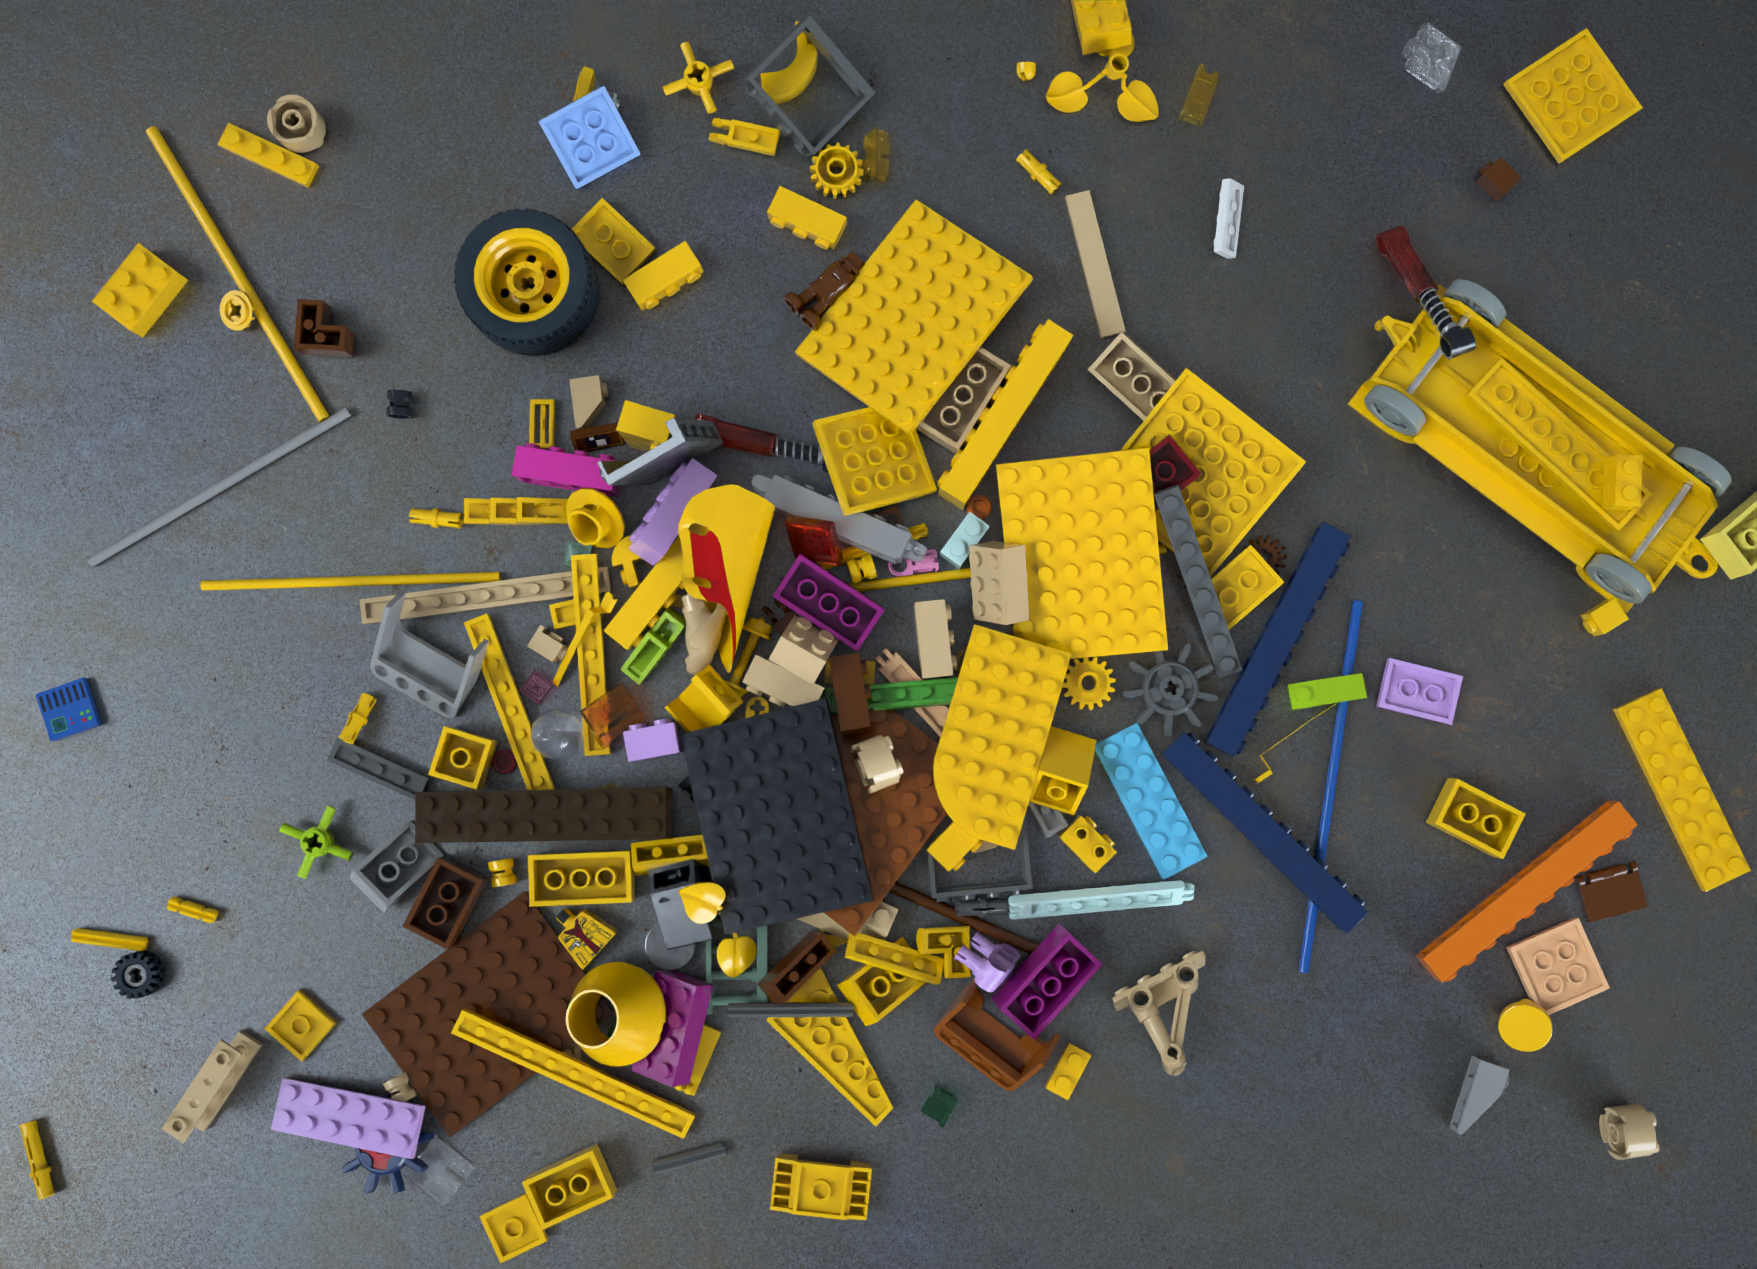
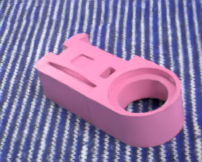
[888,549,939,577]

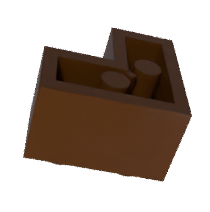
[294,299,354,357]

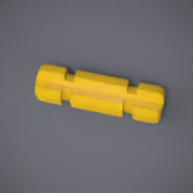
[167,897,218,923]

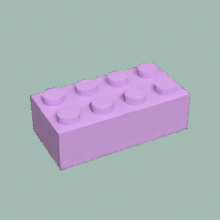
[628,458,717,566]

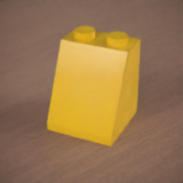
[1029,726,1097,815]

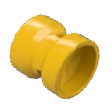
[846,554,877,585]
[488,858,517,887]

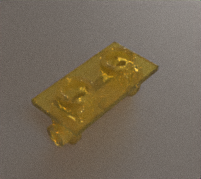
[863,127,889,183]

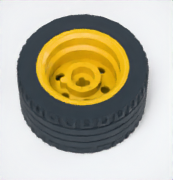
[454,209,599,356]

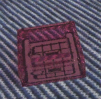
[519,670,555,705]

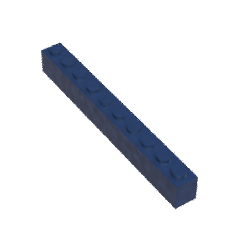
[1203,522,1351,757]
[1161,732,1369,934]

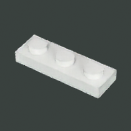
[1214,178,1244,259]

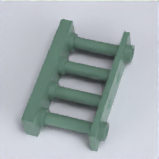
[706,919,769,1015]

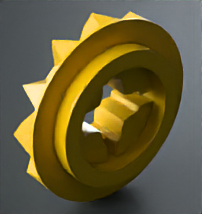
[220,290,256,331]

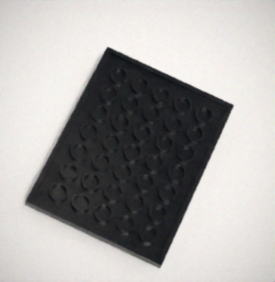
[680,698,874,935]

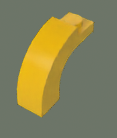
[760,21,818,105]

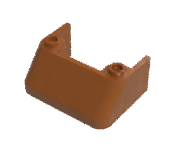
[934,979,1061,1091]

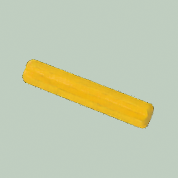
[71,928,149,951]

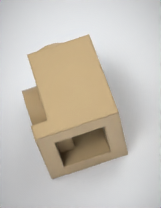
[527,625,568,663]

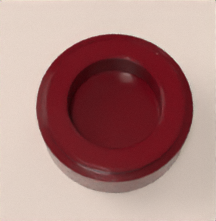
[491,749,518,774]

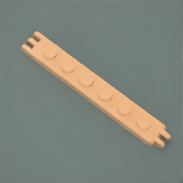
[875,648,949,737]

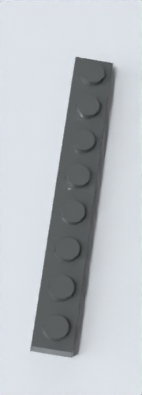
[1154,484,1243,678]

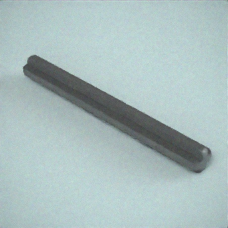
[727,1002,854,1018]

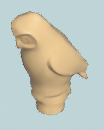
[681,594,727,675]

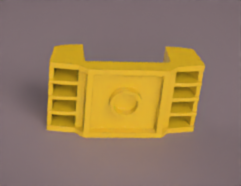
[770,1154,872,1220]

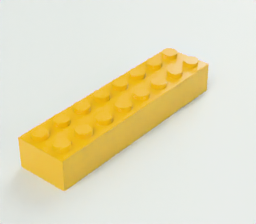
[937,319,1073,510]

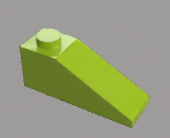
[1286,673,1367,711]

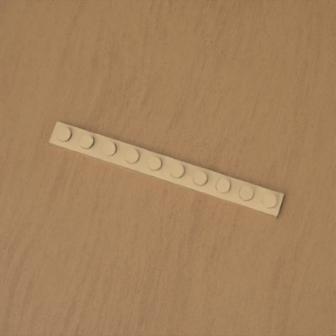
[359,566,612,625]

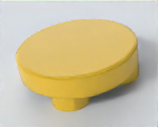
[1498,999,1552,1052]

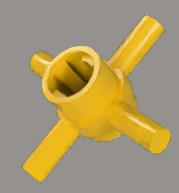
[662,42,734,114]

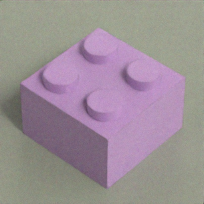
[623,718,684,762]

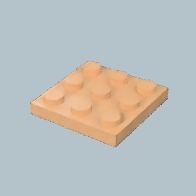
[1506,917,1610,1015]

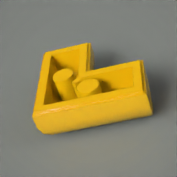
[916,926,971,979]

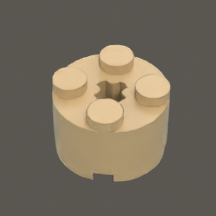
[267,95,326,153]
[851,735,903,794]
[1599,1103,1659,1160]

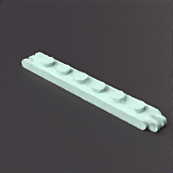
[1008,880,1195,920]

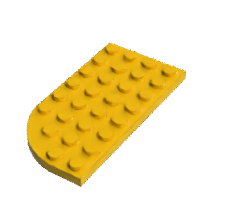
[933,624,1071,850]

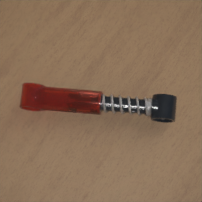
[1376,225,1476,360]
[694,414,829,473]

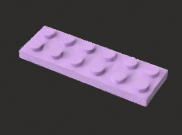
[271,1078,426,1159]

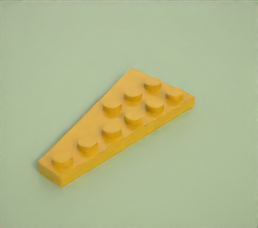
[766,968,893,1127]

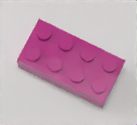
[512,443,621,498]

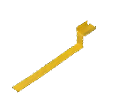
[553,591,617,687]
[1253,703,1337,783]

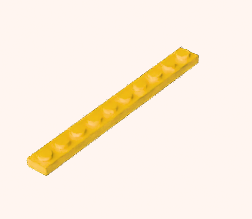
[451,1007,695,1139]

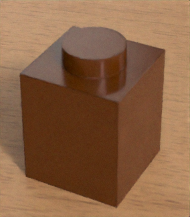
[1475,157,1522,202]

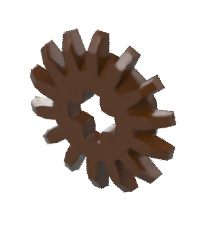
[1244,535,1287,574]

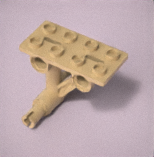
[1112,951,1205,1076]

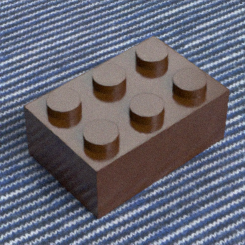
[402,856,490,949]

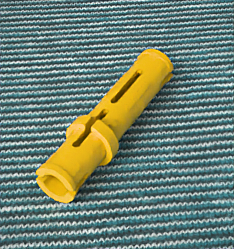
[19,1120,55,1200]

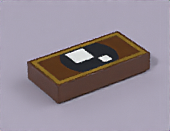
[570,422,625,451]

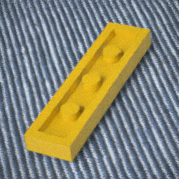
[218,123,319,188]
[845,933,944,985]

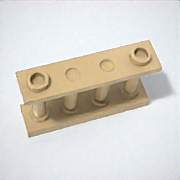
[162,1030,263,1143]

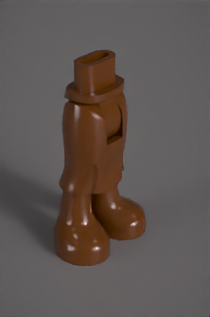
[783,252,865,331]

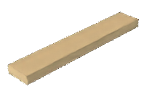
[1065,190,1126,339]

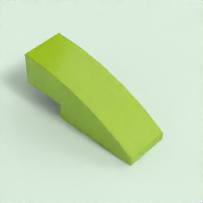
[620,607,686,685]

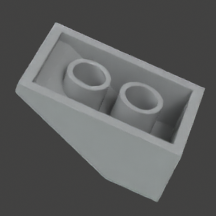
[349,820,445,914]

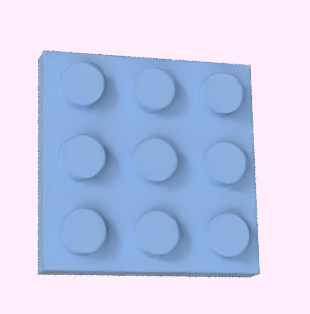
[538,85,640,189]

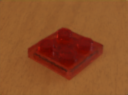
[784,515,843,565]

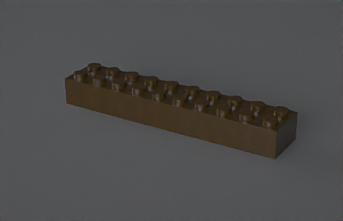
[415,787,672,843]

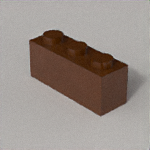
[829,653,876,737]
[757,932,837,1004]

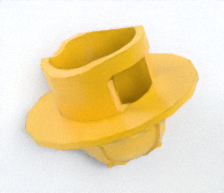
[566,488,625,548]

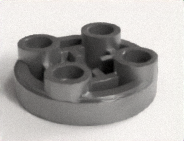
[645,923,696,971]

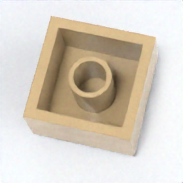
[768,615,838,685]

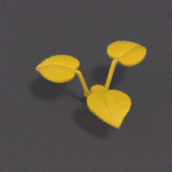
[1045,33,1159,122]
[679,882,757,978]

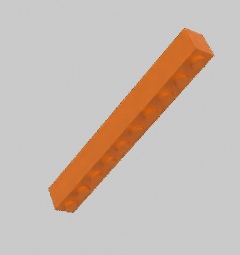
[1415,800,1638,983]

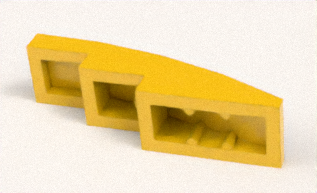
[463,497,567,525]

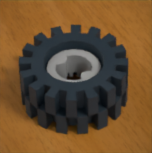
[111,951,165,999]

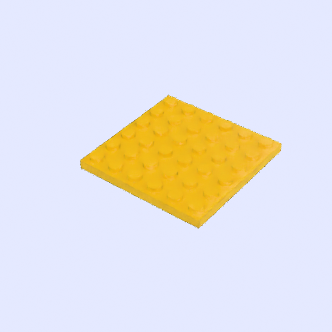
[1120,368,1306,577]

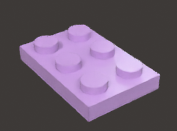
[1376,658,1463,725]

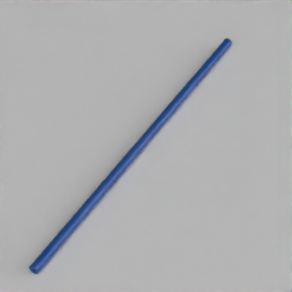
[1298,600,1363,973]

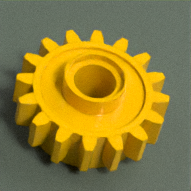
[810,142,864,199]
[1062,657,1116,710]

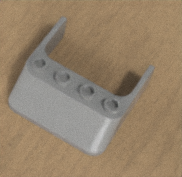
[370,590,489,718]

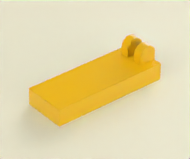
[674,1023,722,1096]

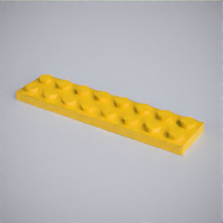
[1465,357,1653,532]
[1613,688,1751,892]

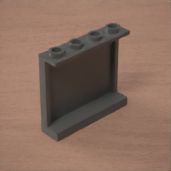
[597,418,723,486]

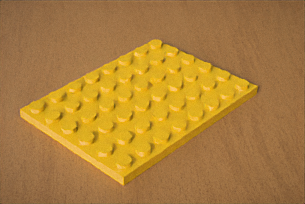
[795,200,1033,436]
[996,448,1168,659]

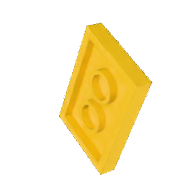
[571,198,657,285]
[1211,545,1284,630]

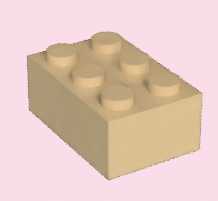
[969,541,1029,625]
[913,599,957,680]
[742,655,825,707]

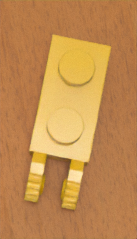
[708,118,780,156]

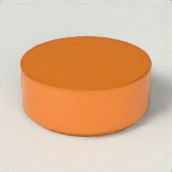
[966,495,992,520]

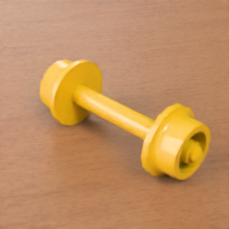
[724,616,773,699]

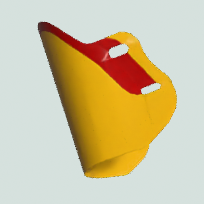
[672,484,775,673]

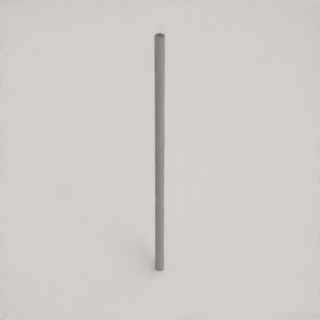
[87,407,352,567]

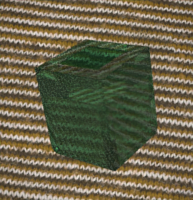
[921,1084,958,1128]

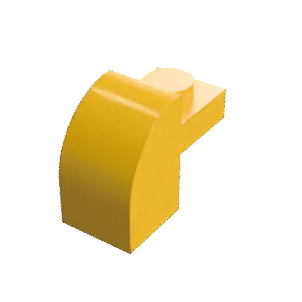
[612,535,645,590]

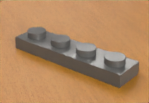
[327,737,431,800]

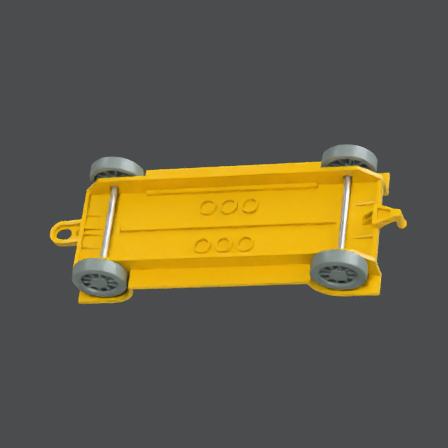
[1348,279,1732,613]

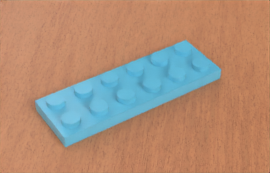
[1095,723,1208,880]

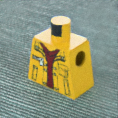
[556,907,619,970]

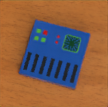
[35,678,102,742]

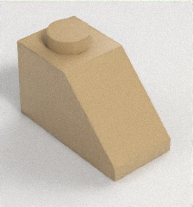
[569,375,609,429]

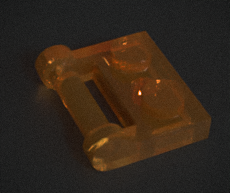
[579,683,644,749]

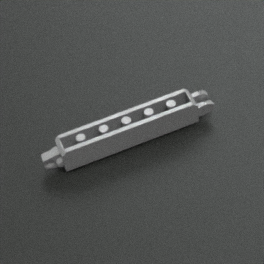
[751,474,927,564]

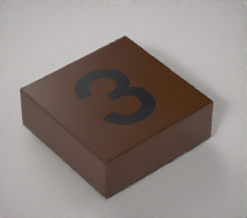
[874,505,904,526]

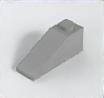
[1449,1055,1510,1135]

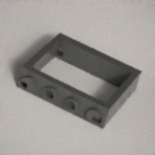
[741,15,875,156]
[926,817,1033,902]

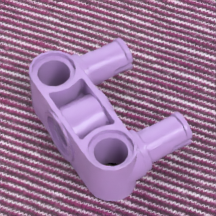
[955,932,1020,992]

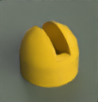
[1016,62,1036,81]

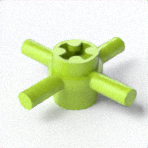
[279,805,354,879]

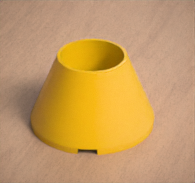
[566,962,666,1066]

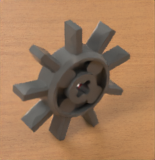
[1122,643,1218,736]

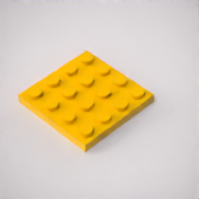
[1503,28,1643,164]
[812,407,937,516]

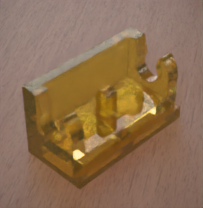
[1178,64,1219,126]

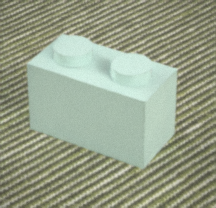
[939,512,990,569]

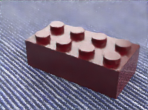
[1149,433,1202,511]

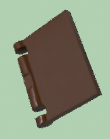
[1576,861,1648,923]

